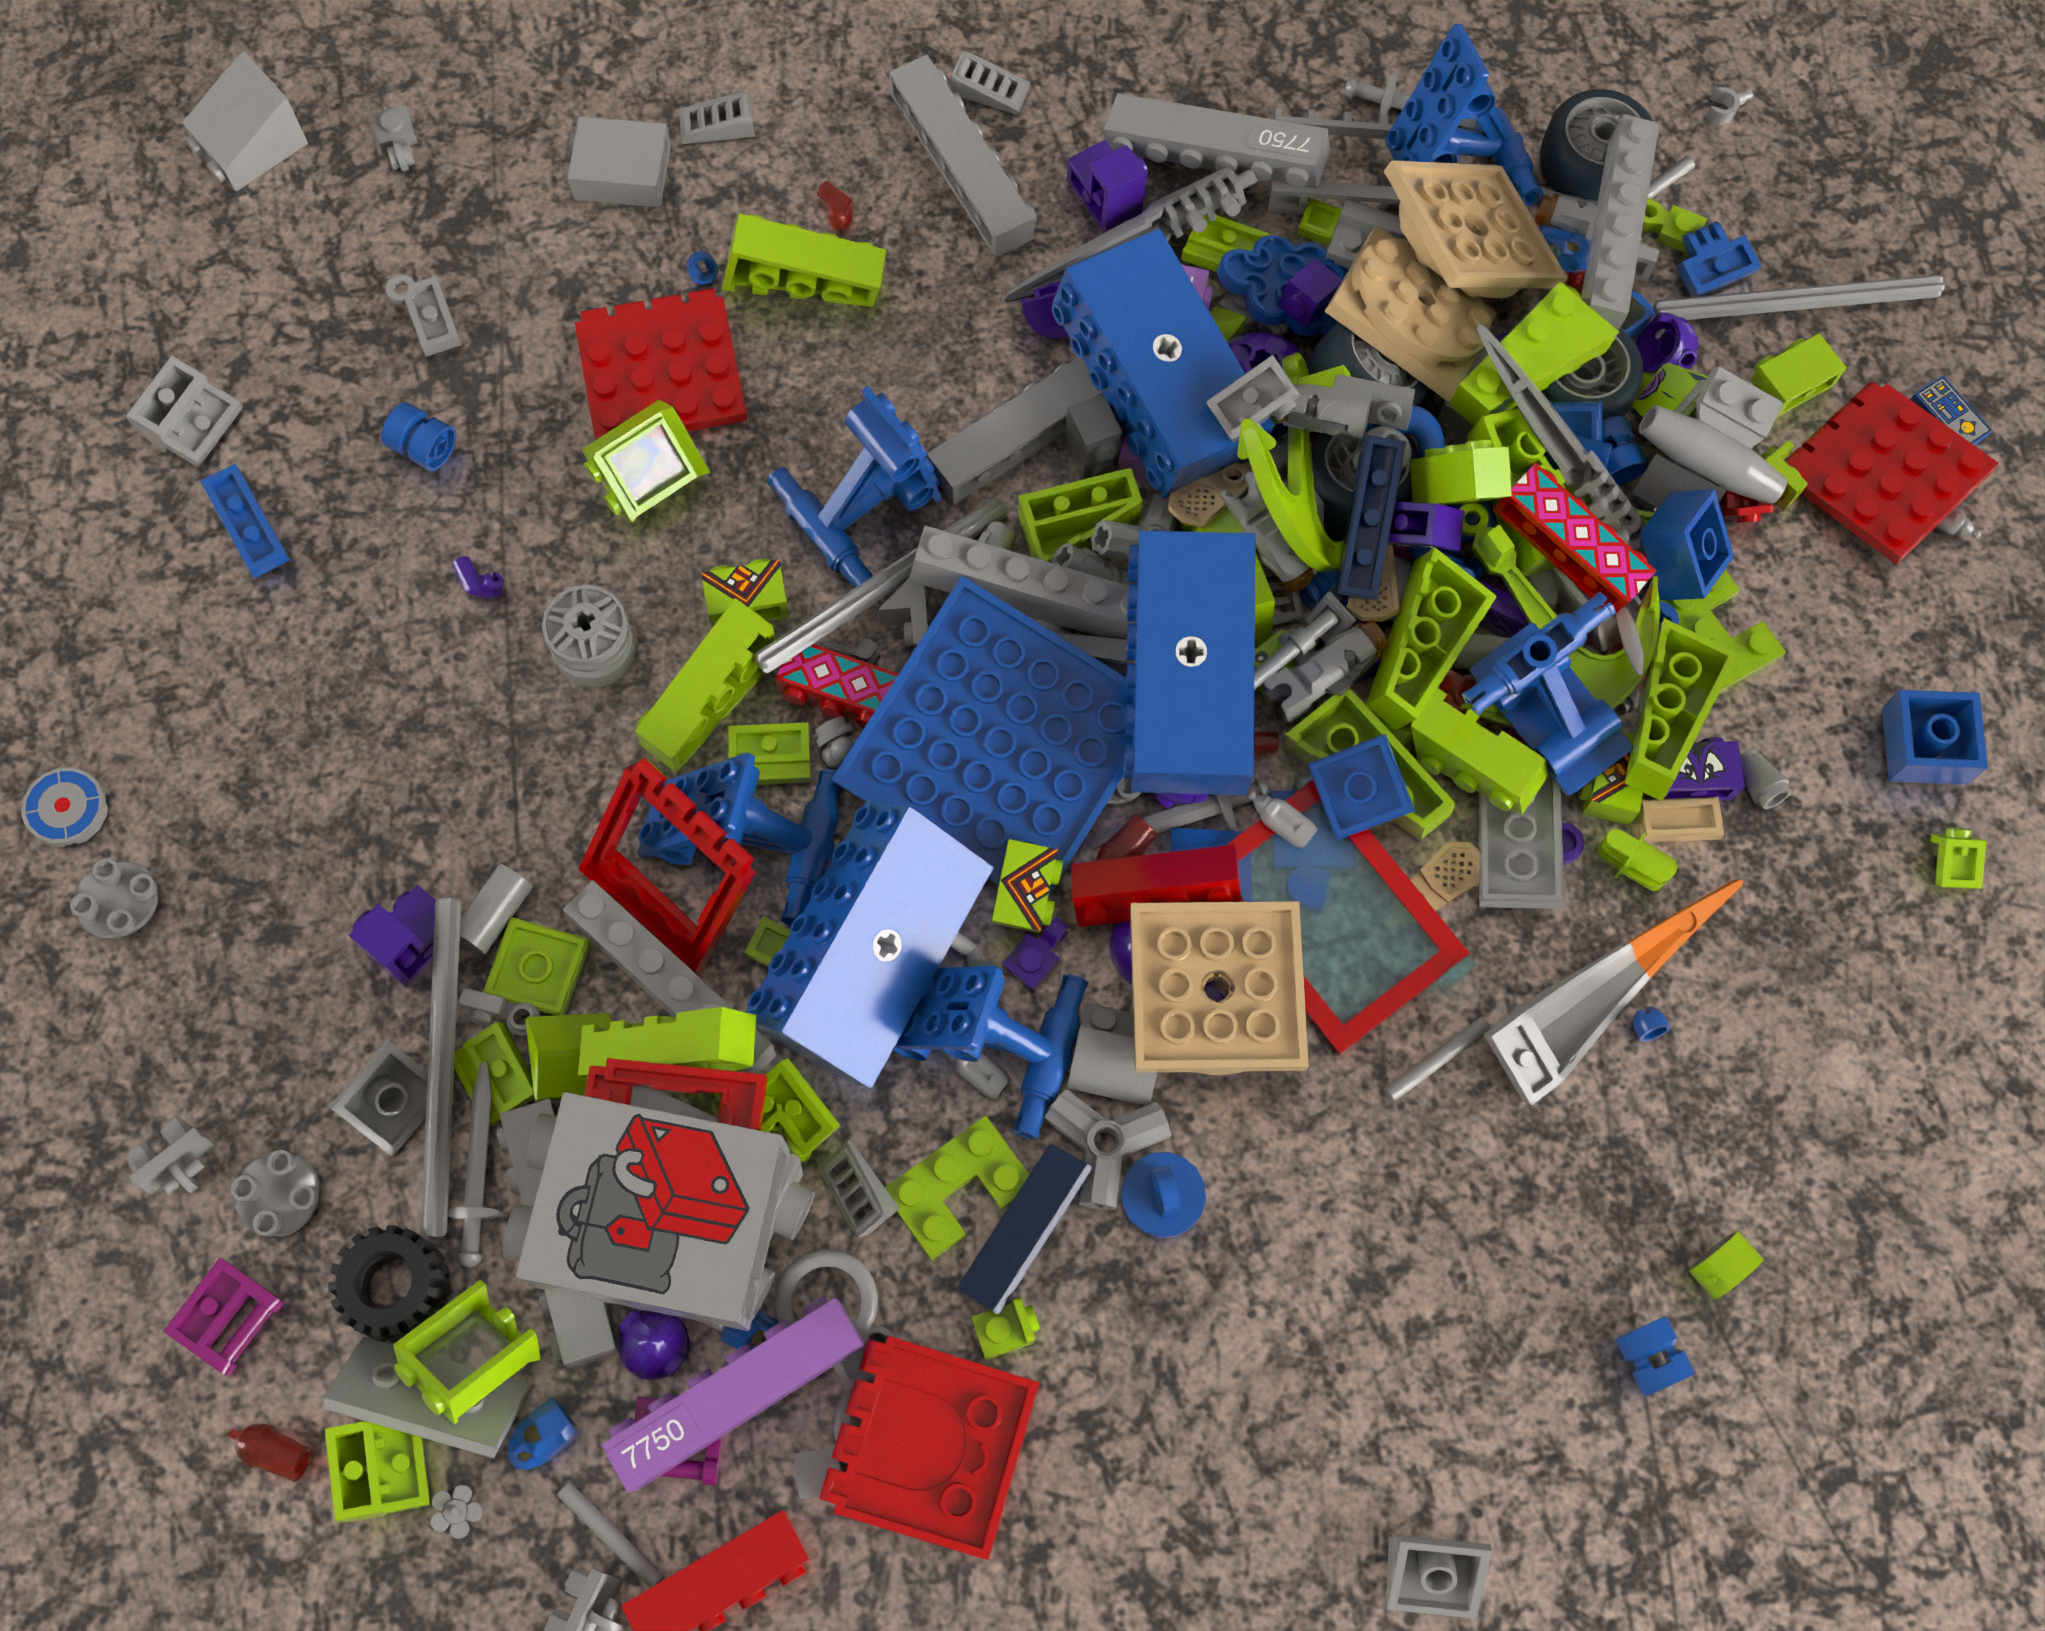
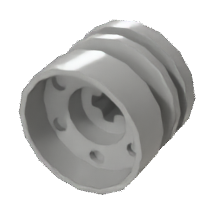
[542,585,636,688]

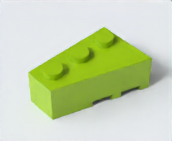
[1410,440,1512,505]
[1018,468,1143,563]
[1410,688,1548,815]

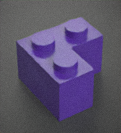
[1066,140,1148,233]
[348,885,437,988]

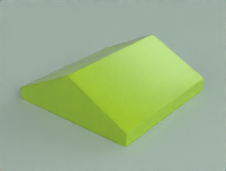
[525,1013,612,1101]

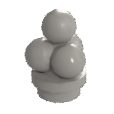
[815,716,859,768]

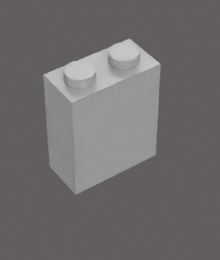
[563,116,671,208]

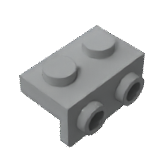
[1206,355,1300,443]

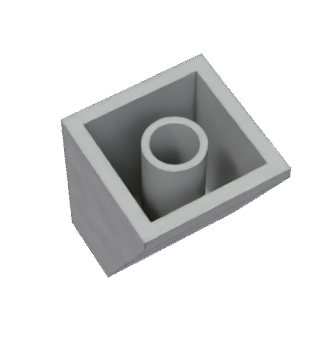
[182,51,308,192]

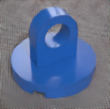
[1120,1152,1206,1239]

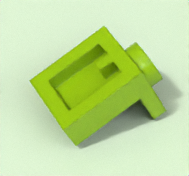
[1761,440,1808,510]
[1930,827,1987,889]
[971,1297,1040,1360]

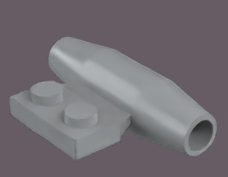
[1639,366,1787,505]

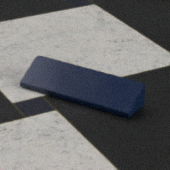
[1334,434,1406,601]
[958,1145,1092,1315]

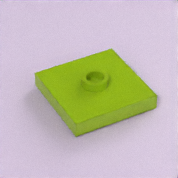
[483,917,591,1016]

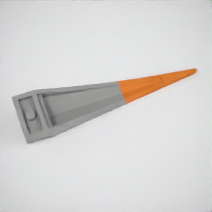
[1483,879,1744,1105]

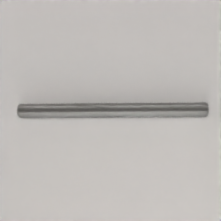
[1652,275,1945,320]
[754,497,1008,673]
[421,897,461,1237]

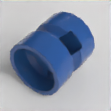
[381,402,457,472]
[1602,416,1648,486]
[1615,1316,1696,1397]

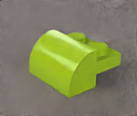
[325,1421,430,1522]

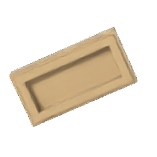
[1637,797,1724,842]

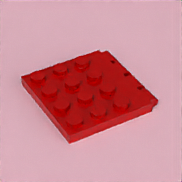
[575,288,748,440]
[1784,382,1999,565]
[819,1335,1040,1560]

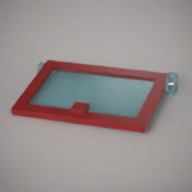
[1227,773,1477,1055]

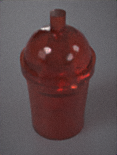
[1096,814,1159,861]
[228,1423,312,1482]

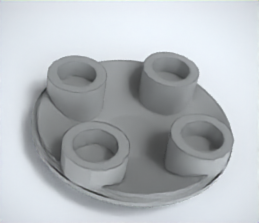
[70,858,158,938]
[231,1150,320,1237]

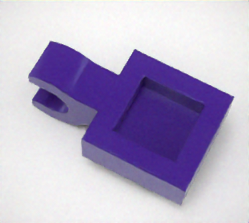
[1002,917,1069,993]

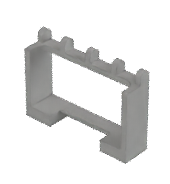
[1267,106,1400,216]

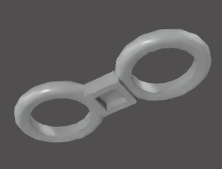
[774,1249,879,1440]

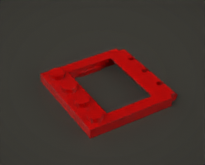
[578,758,756,975]
[585,1058,768,1131]

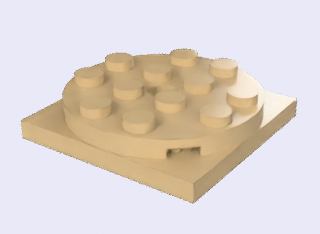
[1384,160,1568,298]
[1325,225,1497,402]
[1130,901,1309,1075]

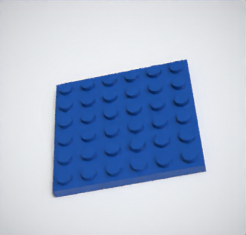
[831,576,1133,897]

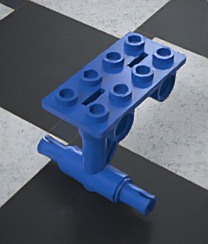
[1385,24,1543,206]
[767,386,943,588]
[1462,592,1633,796]
[637,752,841,926]
[892,966,1089,1140]

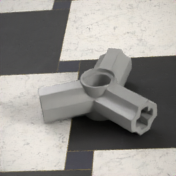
[1091,493,1178,562]
[1044,1089,1172,1210]

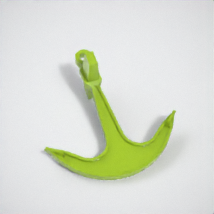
[1237,353,1351,573]
[1460,503,1660,729]

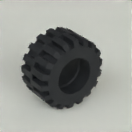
[328,1225,451,1342]

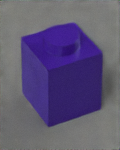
[1277,258,1342,328]

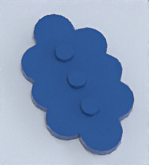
[1217,235,1349,336]

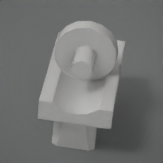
[126,1117,215,1195]
[544,1568,625,1631]

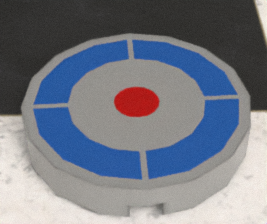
[21,767,108,848]

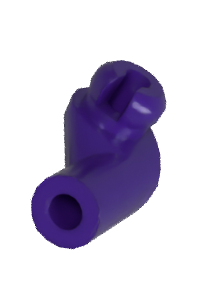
[452,556,505,600]

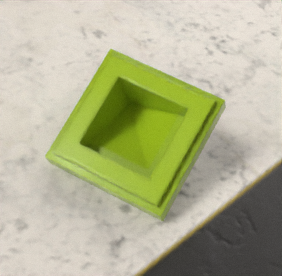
[1210,306,1247,342]

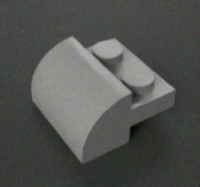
[1325,199,1408,269]
[126,355,243,468]
[1067,1002,1157,1106]

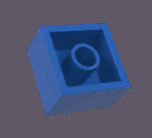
[1640,489,1734,600]
[1882,690,1988,785]

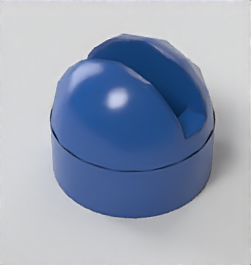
[687,250,718,285]
[1633,1006,1671,1042]

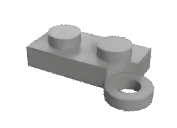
[385,274,462,357]

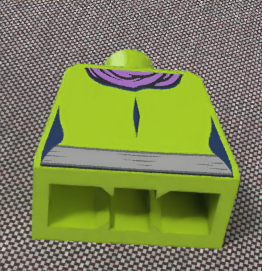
[1631,363,1708,419]

